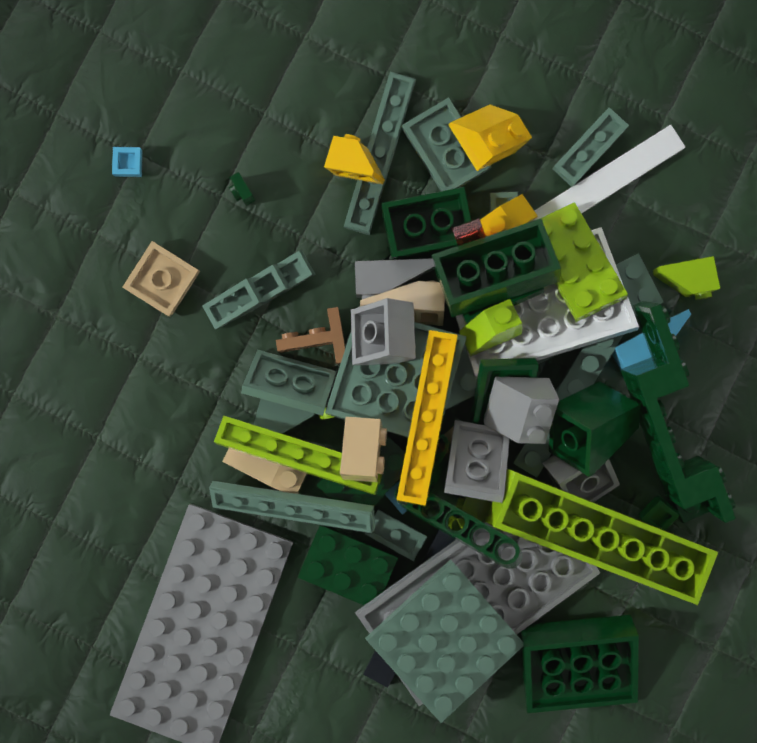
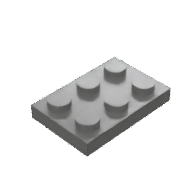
[444,420,509,503]

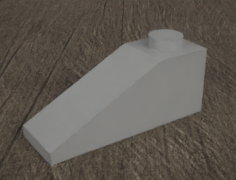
[355,259,434,299]

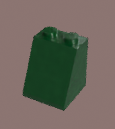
[549,382,641,477]

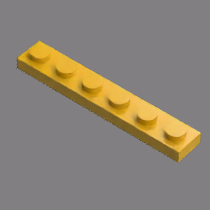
[397,330,458,506]

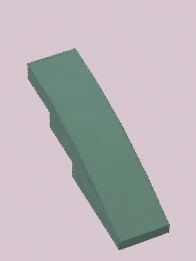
[202,251,316,330]

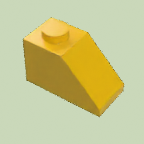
[324,134,385,185]
[477,194,538,237]

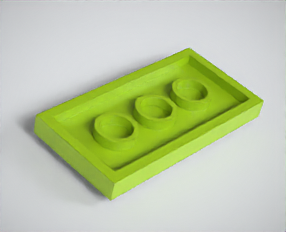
[540,202,628,322]

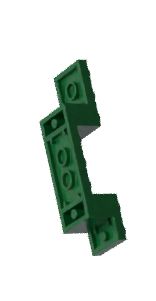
[620,301,736,523]

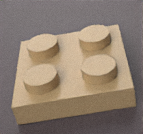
[122,241,200,318]

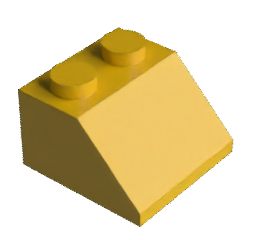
[449,105,532,171]

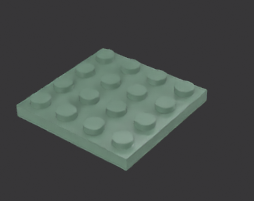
[325,322,467,438]
[365,560,523,723]

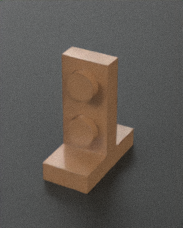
[276,307,345,365]

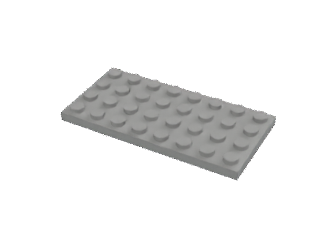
[110,503,293,743]
[355,519,600,706]

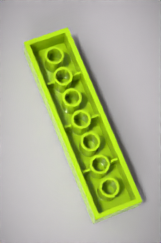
[485,469,718,605]

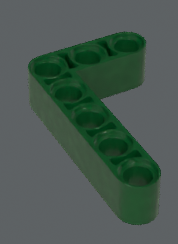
[395,433,523,569]

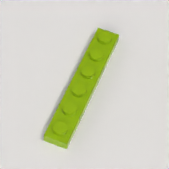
[214,416,385,495]

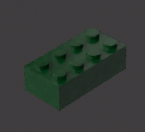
[432,219,561,318]

